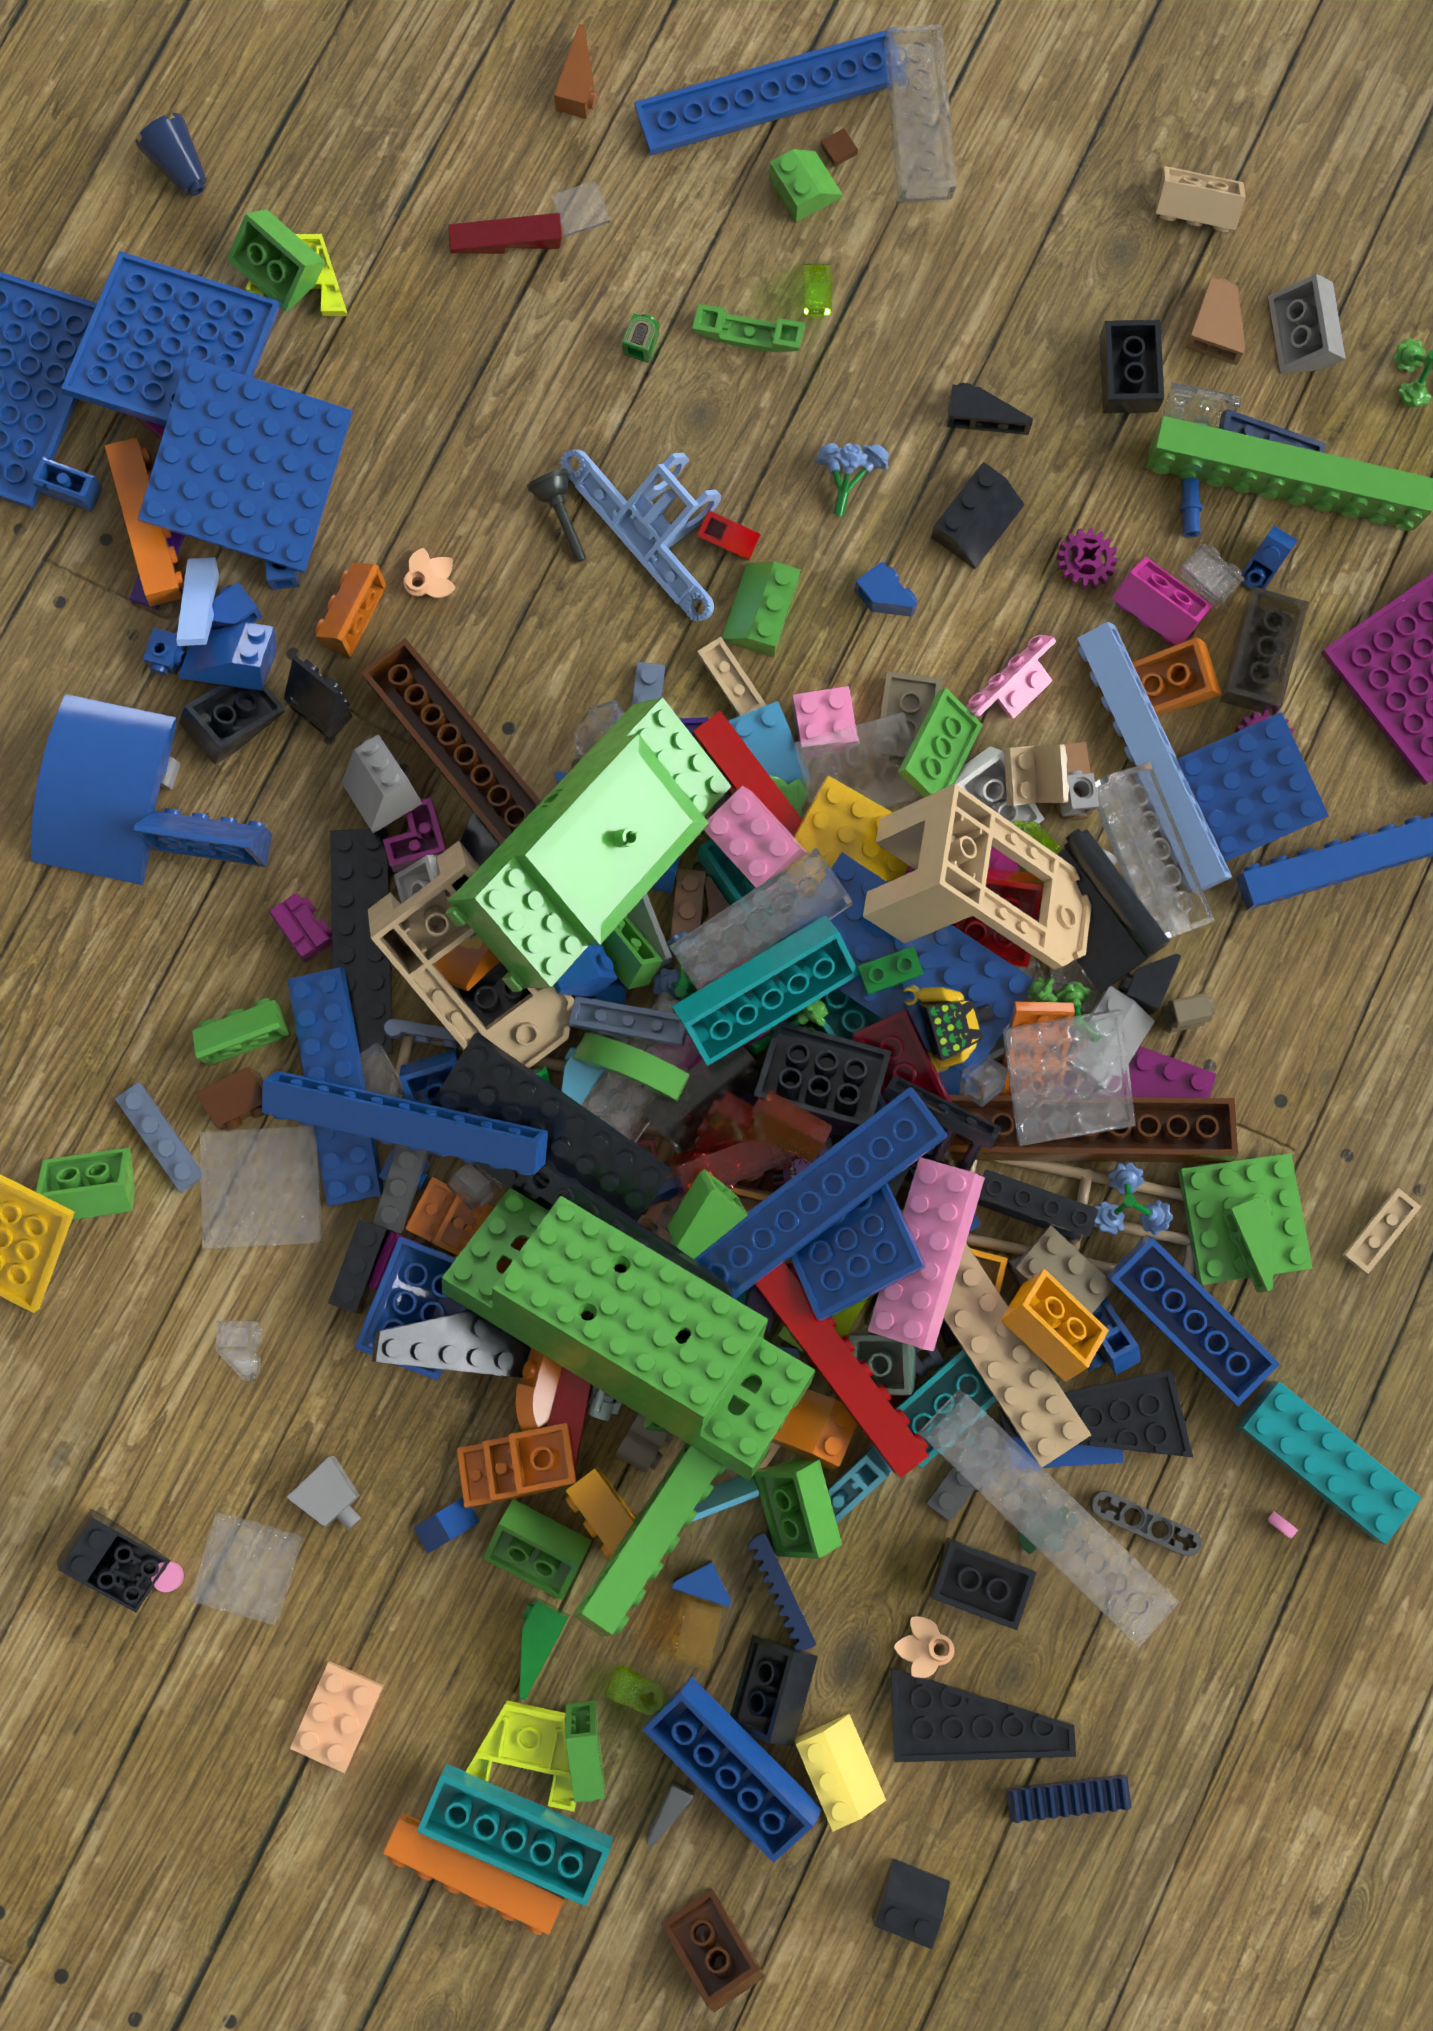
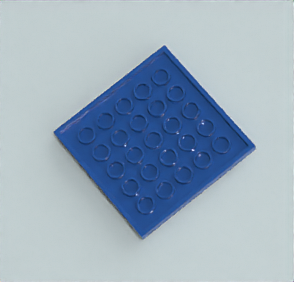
[61,251,280,426]
[138,356,353,573]

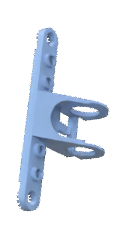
[560,449,721,621]

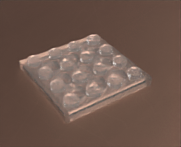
[1003,1009,1136,1146]
[200,1126,322,1250]

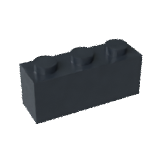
[328,1219,391,1314]

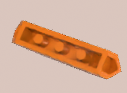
[516,1347,562,1432]

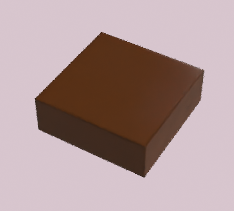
[821,128,858,167]

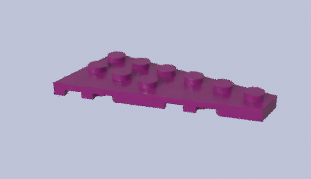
[1058,1023,1217,1098]

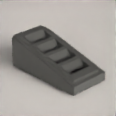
[646,1781,694,1847]

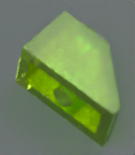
[803,264,833,318]

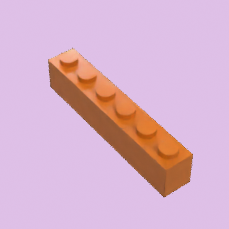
[105,437,184,607]
[383,1813,565,1935]

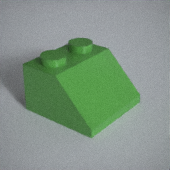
[769,149,843,222]

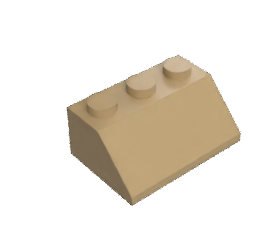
[1156,166,1246,232]

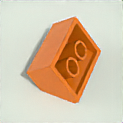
[315,563,387,659]

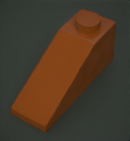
[554,24,598,119]

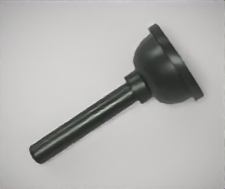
[527,469,586,562]

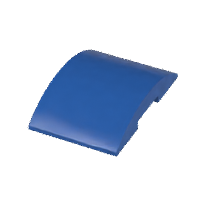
[31,694,177,885]

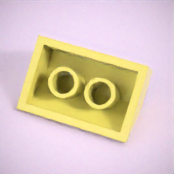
[795,1714,886,1832]

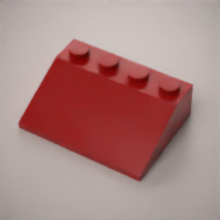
[951,868,1044,968]

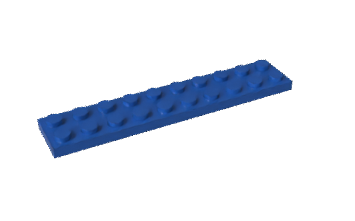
[634,29,907,156]
[694,1087,948,1299]

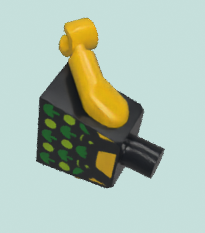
[903,985,994,1070]

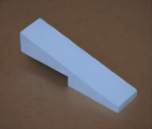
[176,557,219,646]

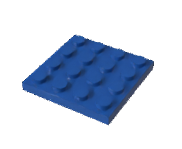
[1177,712,1329,862]
[790,1183,926,1321]

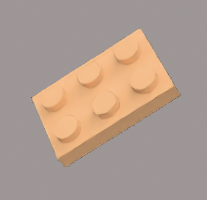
[290,1661,384,1774]

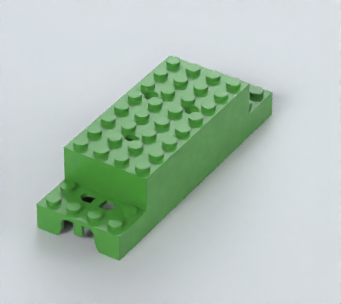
[442,1188,815,1481]

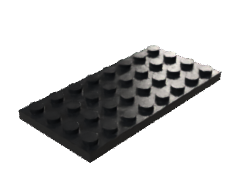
[430,1032,673,1221]

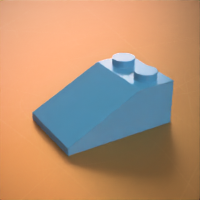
[729,701,810,788]

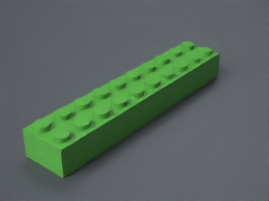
[1145,416,1433,531]
[572,1376,761,1637]

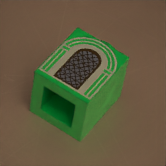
[622,313,660,363]

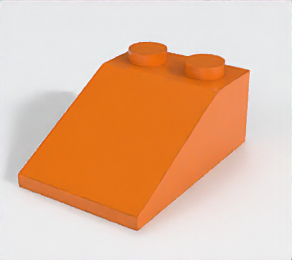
[1132,637,1222,715]
[772,1389,857,1470]

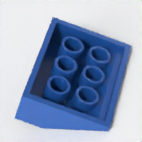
[133,808,272,867]
[354,1236,468,1381]

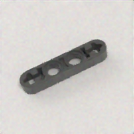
[1090,1490,1201,1556]

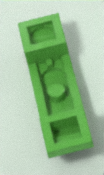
[692,304,805,352]
[573,1033,690,1102]

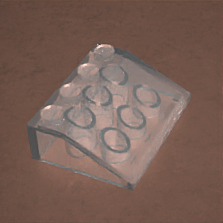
[794,712,924,809]

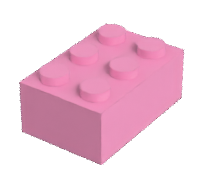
[704,786,808,893]

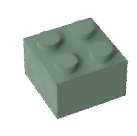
[849,1329,917,1395]

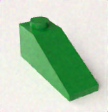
[519,1598,570,1701]

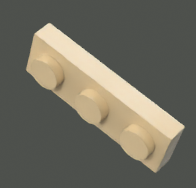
[697,637,766,716]
[1342,1188,1421,1274]

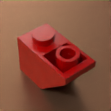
[697,510,761,560]

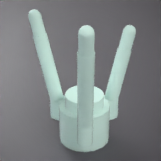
[587,1385,622,1421]

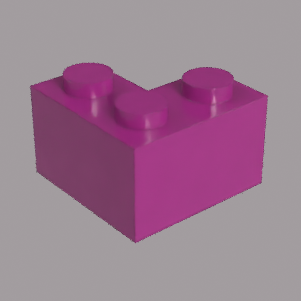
[383,797,447,874]

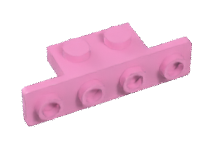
[966,635,1056,719]

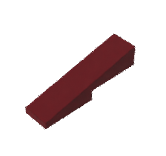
[448,213,562,254]

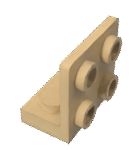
[1004,744,1069,806]

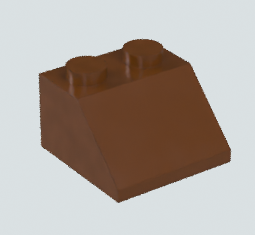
[195,1066,265,1131]

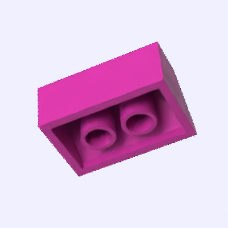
[1112,557,1213,645]

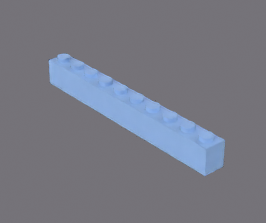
[1077,622,1233,892]

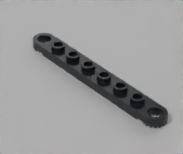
[527,1163,733,1297]

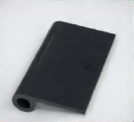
[1031,828,1170,993]

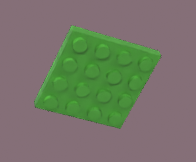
[1178,1153,1313,1285]

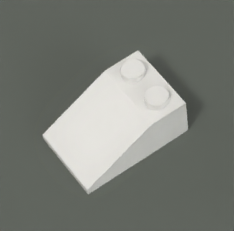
[955,746,1044,833]

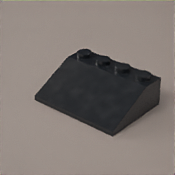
[752,1021,892,1137]

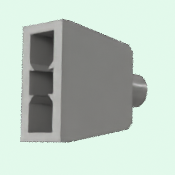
[287,1456,361,1530]

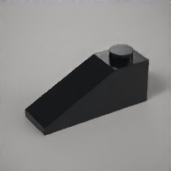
[947,383,1033,435]

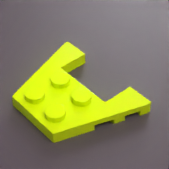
[246,234,347,316]
[465,1700,576,1812]

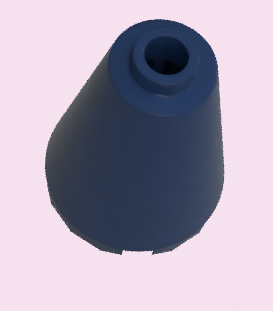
[135,112,207,196]

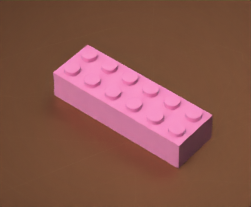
[868,1158,985,1351]

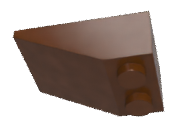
[661,1888,766,2013]

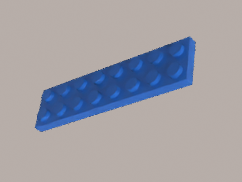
[287,967,384,1207]

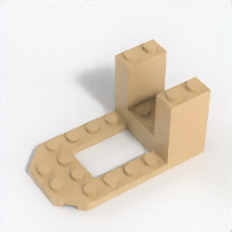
[863,783,1092,970]
[368,840,574,1068]

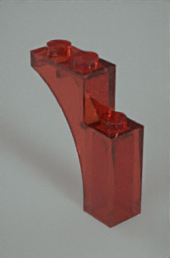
[695,1090,833,1163]

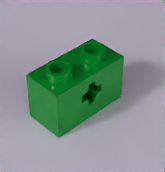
[857,946,924,997]

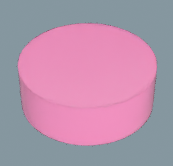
[1268,1511,1298,1538]
[151,1561,184,1592]

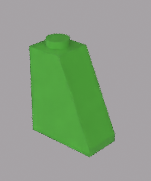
[667,1169,748,1259]
[565,1700,605,1802]

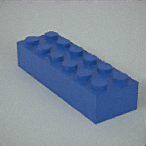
[1106,1235,1280,1406]
[642,1676,822,1863]

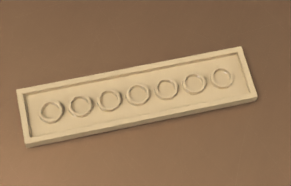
[943,1243,1091,1468]

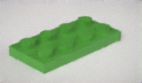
[898,688,983,798]

